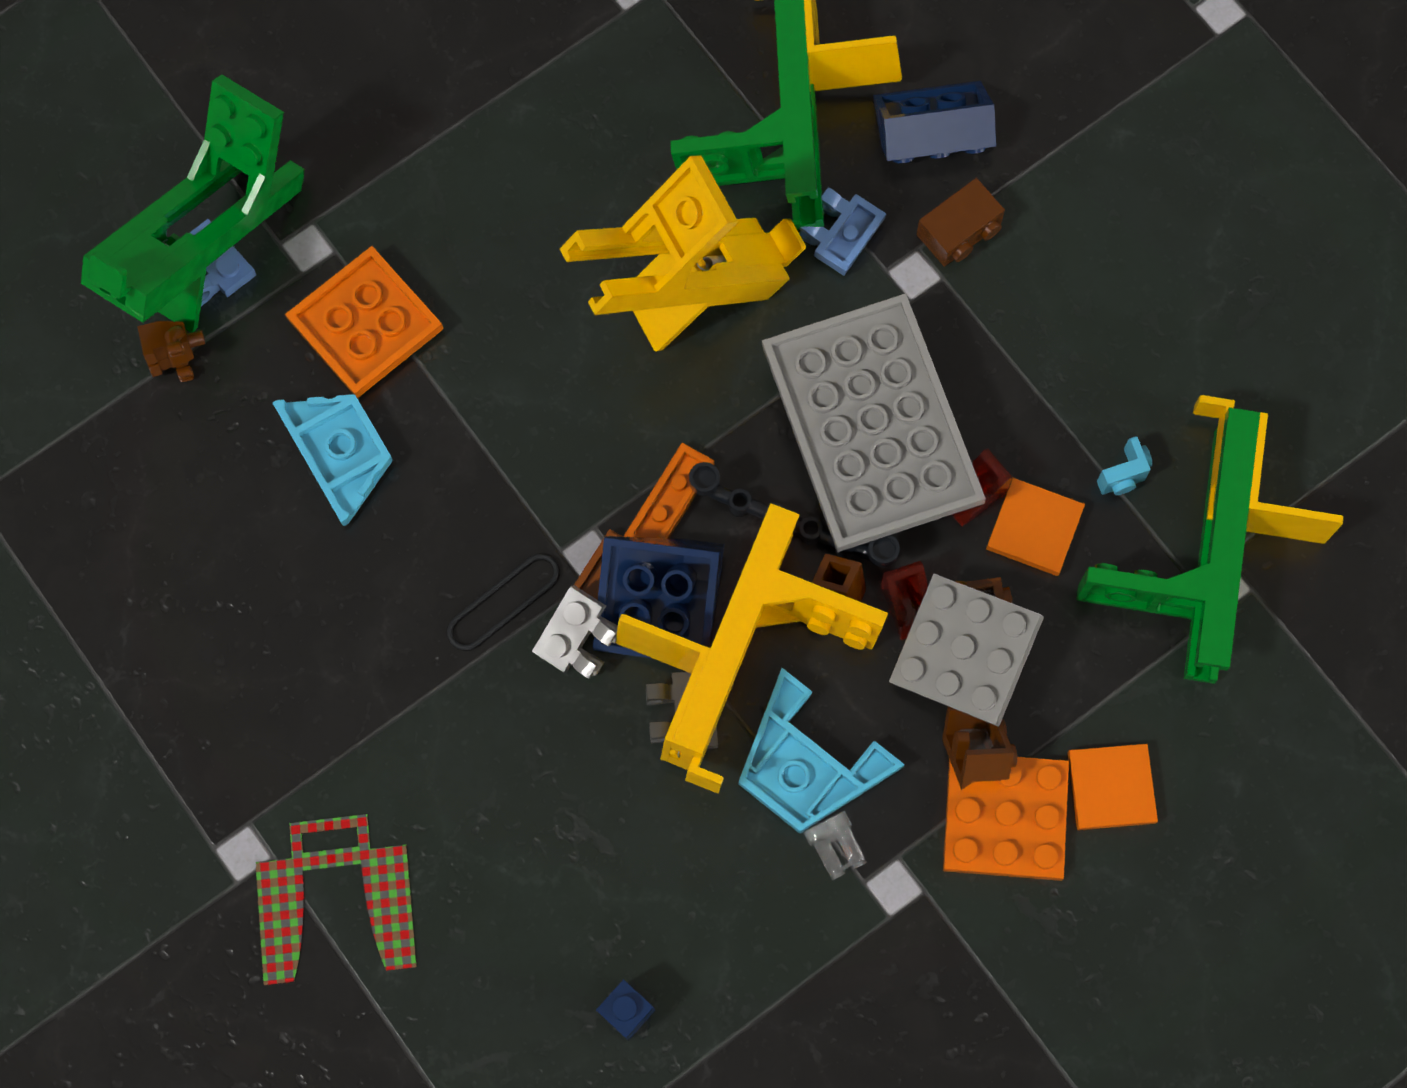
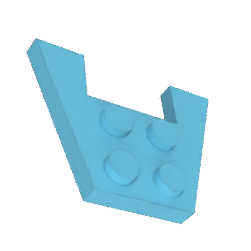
[738,668,905,833]

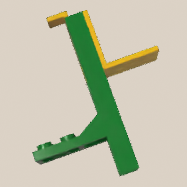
[670,0,902,229]
[1076,395,1343,684]

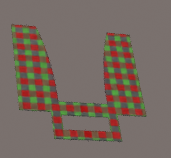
[256,814,416,985]

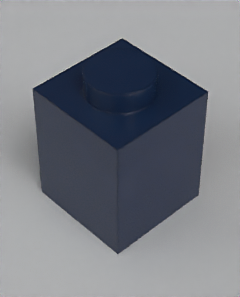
[596,979,655,1041]

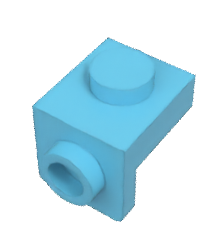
[1097,436,1152,495]

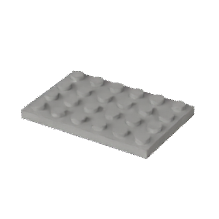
[762,293,986,552]

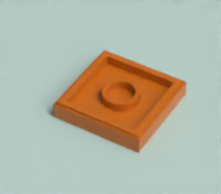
[986,478,1085,576]
[1068,744,1158,830]

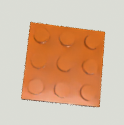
[285,246,444,398]
[943,757,1069,881]

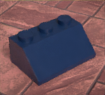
[873,81,996,163]

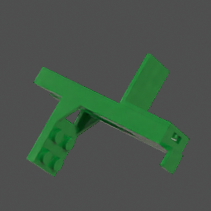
[81,74,305,332]

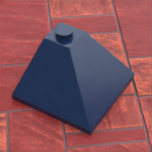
[593,536,725,658]

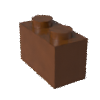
[916,177,1005,267]

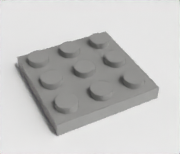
[889,574,1044,727]

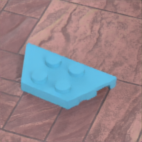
[273,394,393,526]

